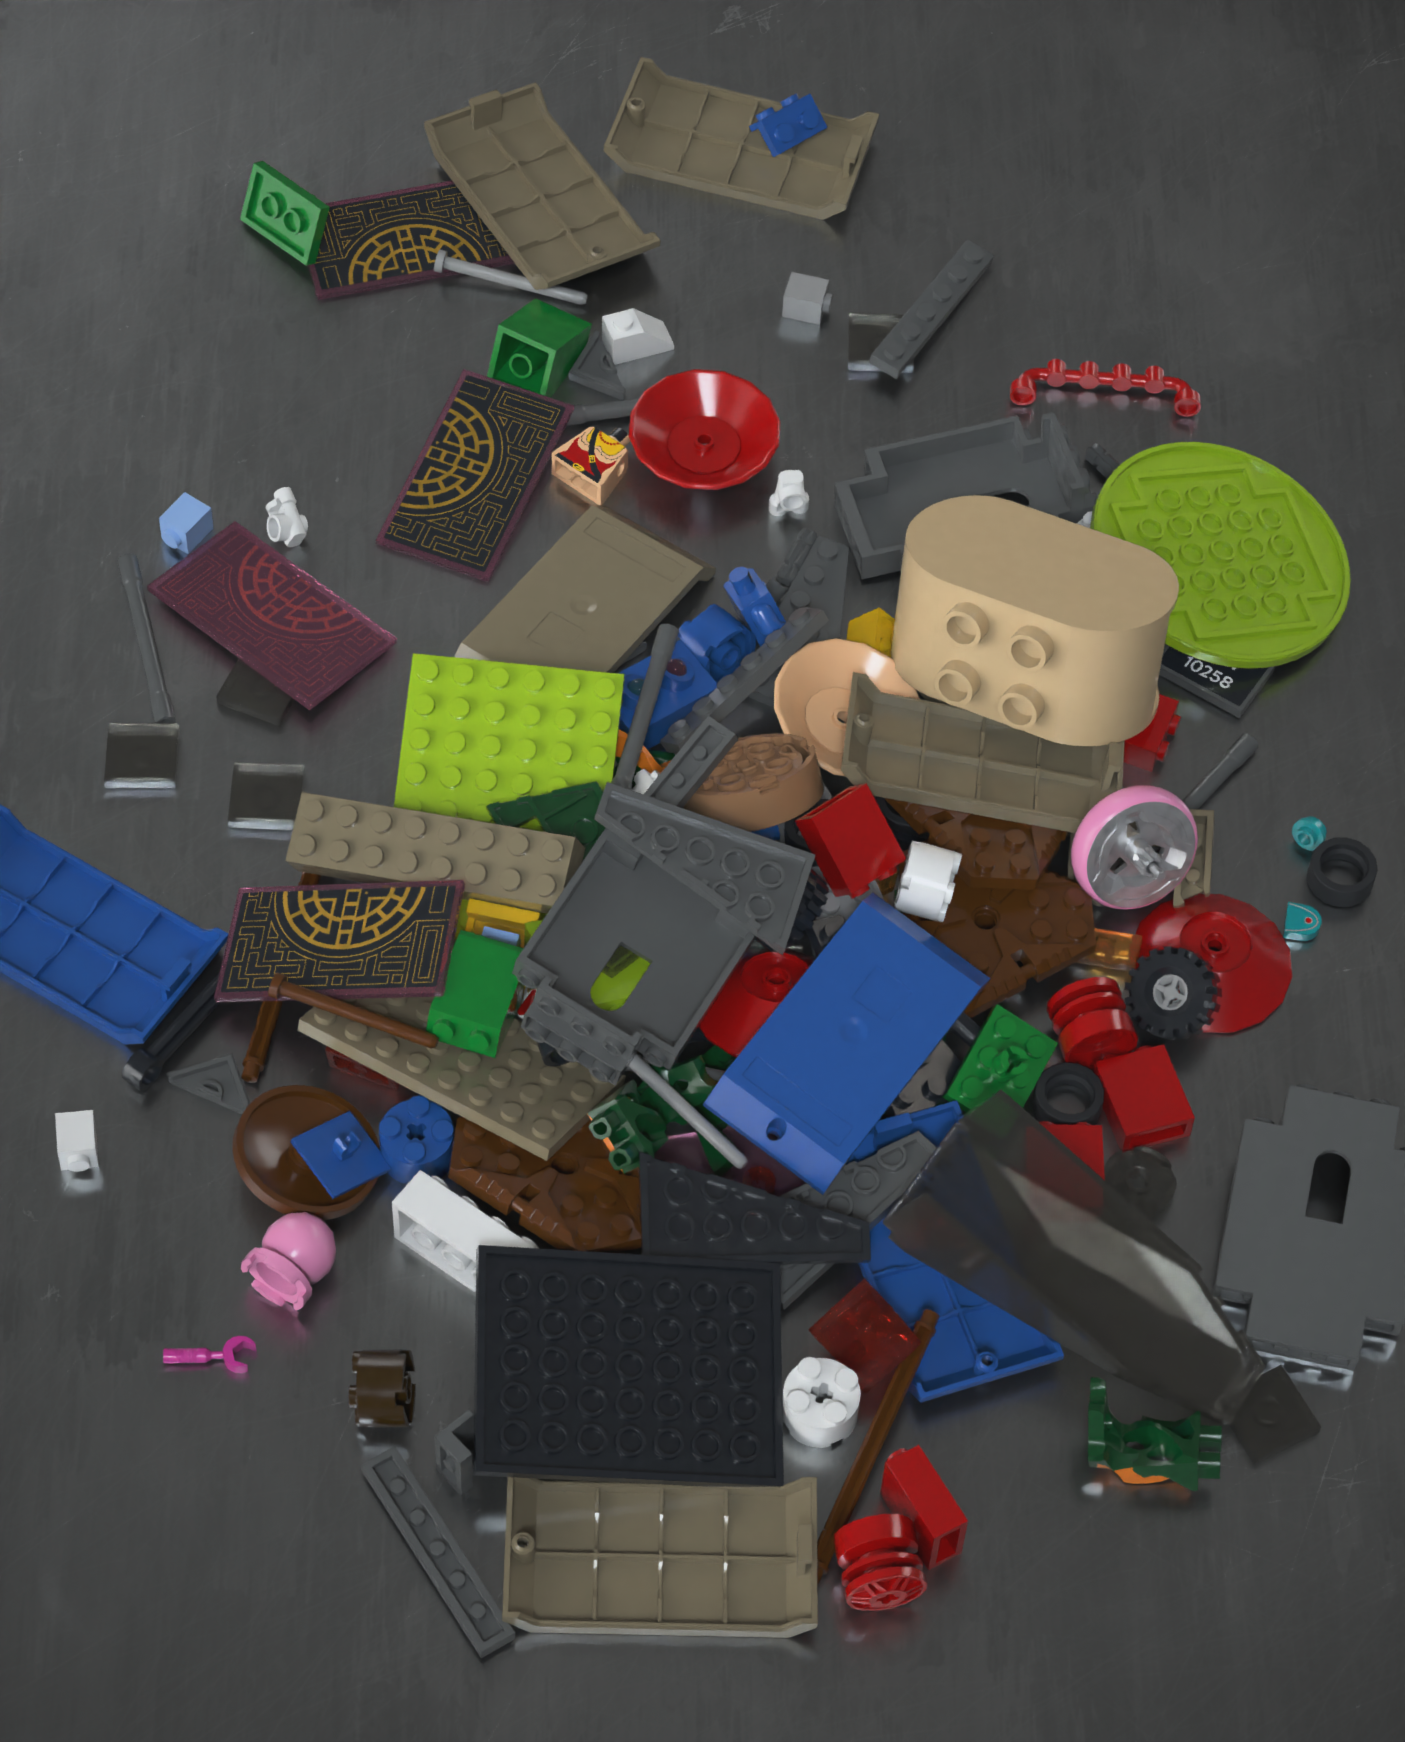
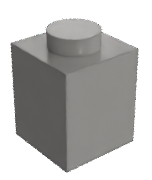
[782,272,833,325]

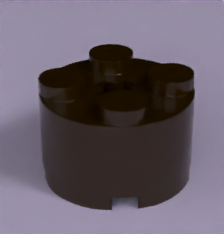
[348,1349,416,1428]

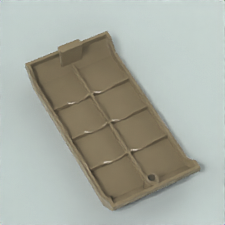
[604,57,879,220]
[424,82,661,290]
[454,505,716,673]
[841,672,1124,833]
[502,1477,818,1638]

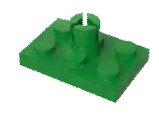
[240,161,330,266]
[942,1004,1058,1136]

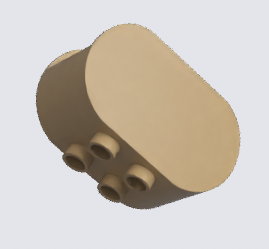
[891,495,1179,746]

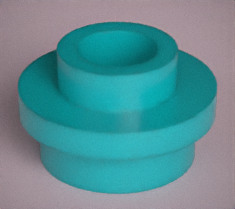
[1292,816,1327,851]

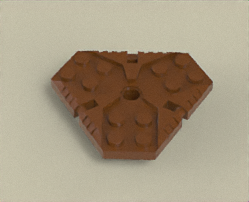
[884,798,1069,890]
[898,838,1096,1018]
[448,1117,641,1253]

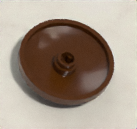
[233,1085,380,1220]

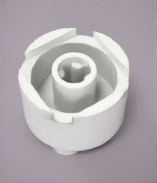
[894,840,962,922]
[782,1357,861,1448]

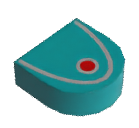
[1283,902,1322,941]

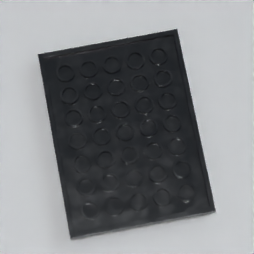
[473,1245,784,1487]

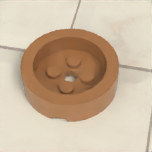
[683,733,824,832]

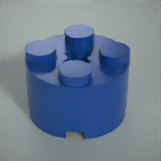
[678,604,756,683]
[379,1095,454,1184]

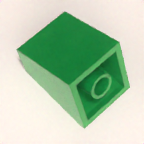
[486,298,592,401]
[426,930,524,1058]

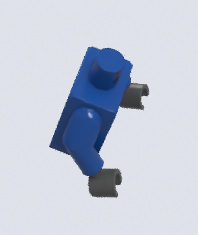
[723,567,821,647]

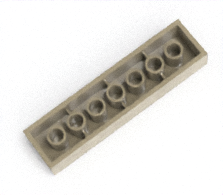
[285,792,585,914]

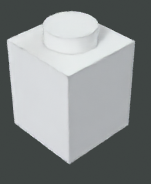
[55,1110,99,1172]

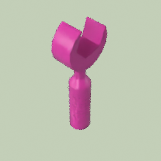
[163,1336,257,1373]

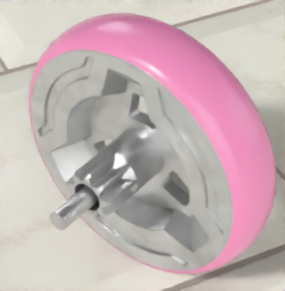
[1071,785,1198,910]

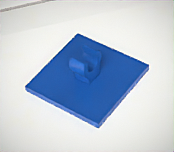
[290,1111,391,1199]

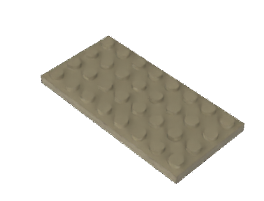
[298,980,626,1161]

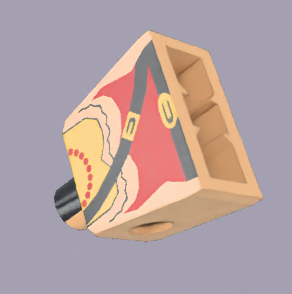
[552,427,630,506]

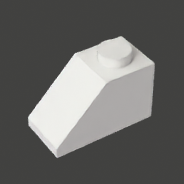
[602,308,674,365]

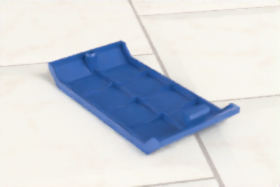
[0,804,229,1044]
[703,892,991,1195]
[842,1100,1064,1403]

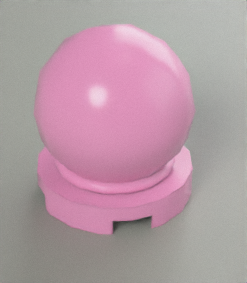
[241,1212,336,1310]

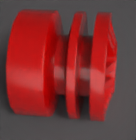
[1046,977,1138,1070]
[833,1514,927,1611]

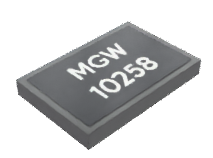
[1159,644,1275,719]

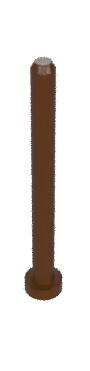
[268,972,439,1048]

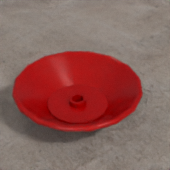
[629,369,781,490]
[1129,894,1293,1033]
[699,949,817,1057]

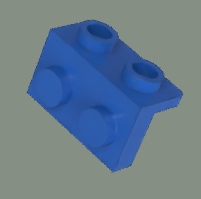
[749,93,827,157]

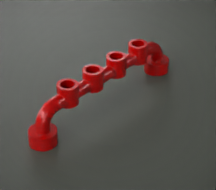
[1010,359,1201,417]

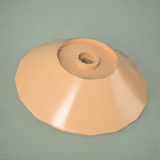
[774,638,920,777]

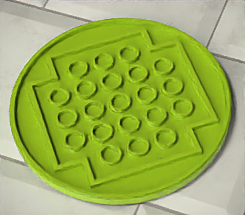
[1090,442,1351,669]

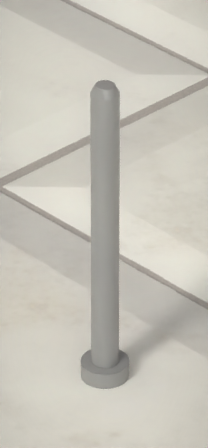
[434,249,588,305]
[628,1054,748,1169]

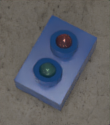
[617,639,717,749]

